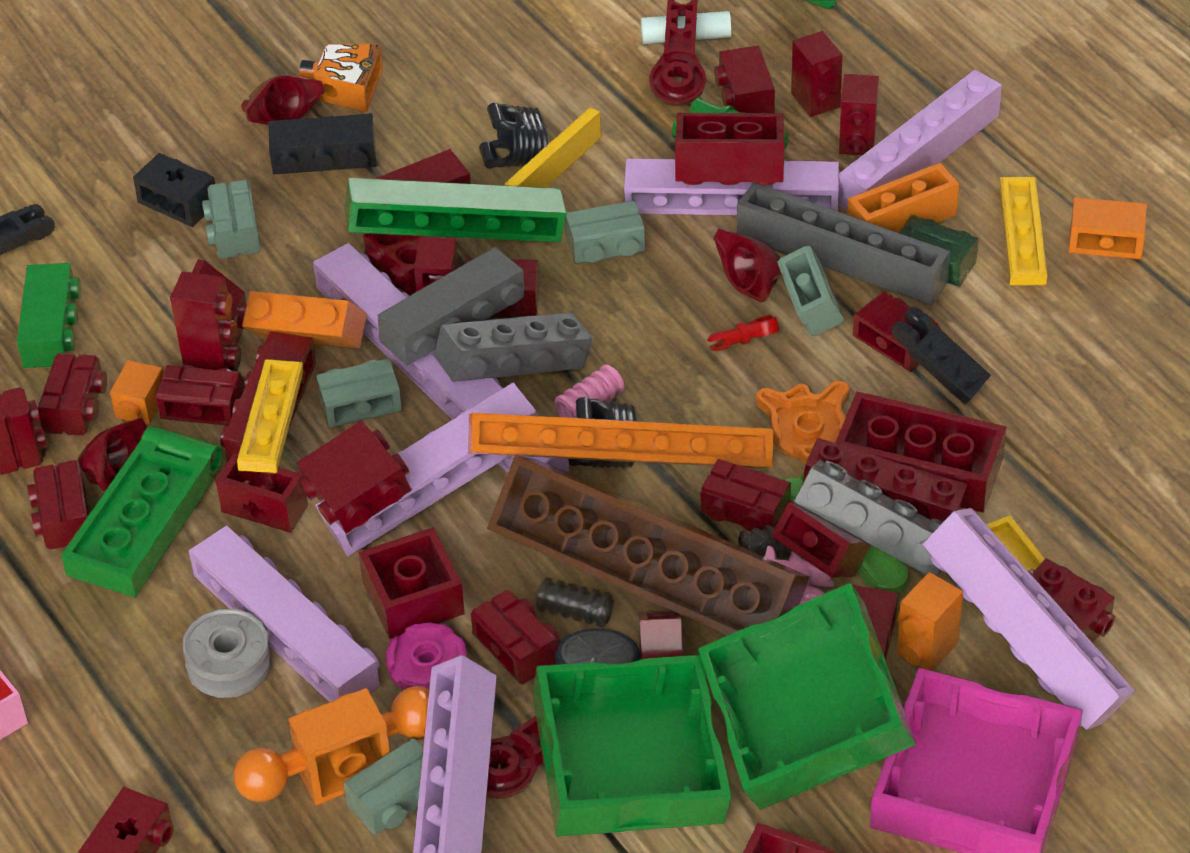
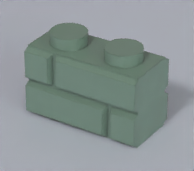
[202,180,260,259]
[565,200,645,264]
[777,246,844,336]
[316,358,402,428]
[343,738,423,835]

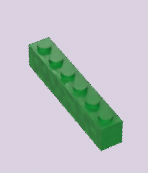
[344,178,566,242]

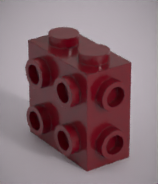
[296,420,412,534]
[999,558,1115,643]

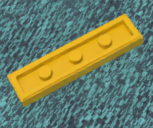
[504,107,601,188]
[999,177,1047,285]
[237,360,303,473]

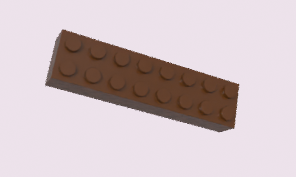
[487,455,810,635]

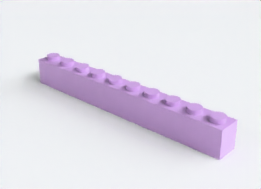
[313,243,569,473]

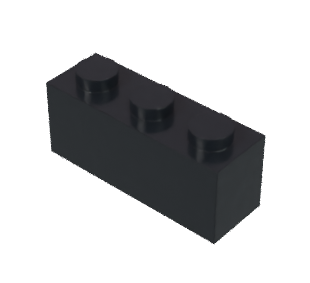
[269,113,377,175]

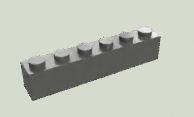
[737,182,950,305]

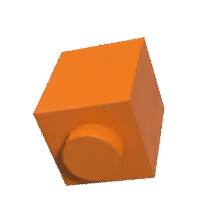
[110,360,163,425]

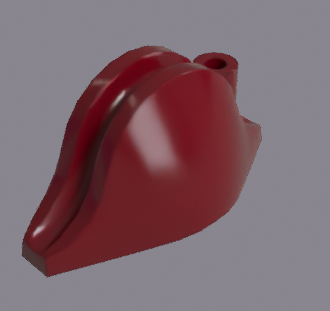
[241,75,325,125]
[714,228,782,303]
[77,418,147,491]

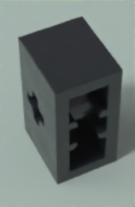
[133,153,215,227]

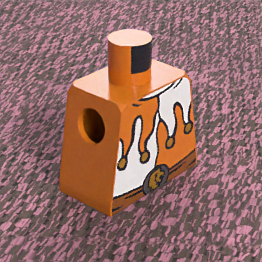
[299,44,383,112]

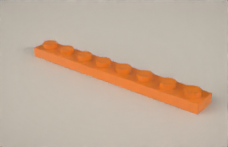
[468,413,773,469]

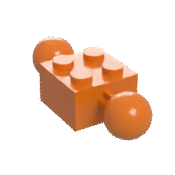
[233,686,429,806]

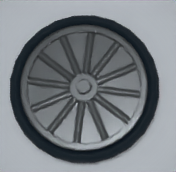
[554,628,641,665]

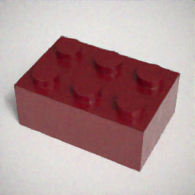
[675,113,784,186]

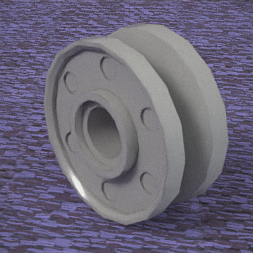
[183,609,271,698]

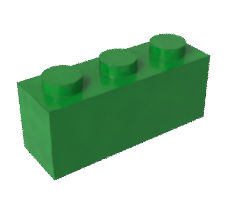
[17,263,81,368]

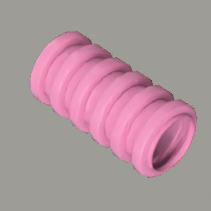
[555,364,625,418]

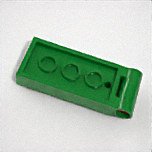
[61,425,223,598]

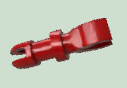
[707,314,780,351]

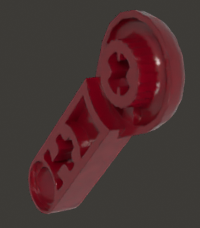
[649,0,707,106]
[486,716,544,799]

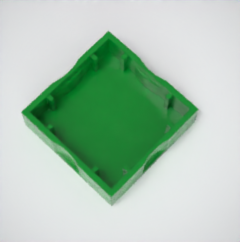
[698,583,916,810]
[533,655,731,837]

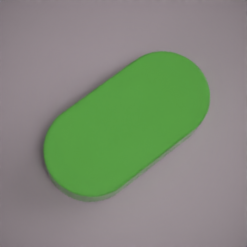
[857,545,908,595]

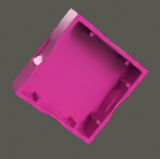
[870,668,1083,853]

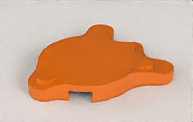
[755,381,850,464]

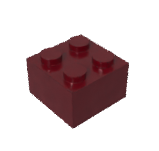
[358,527,465,640]

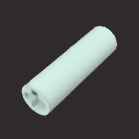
[641,11,731,44]

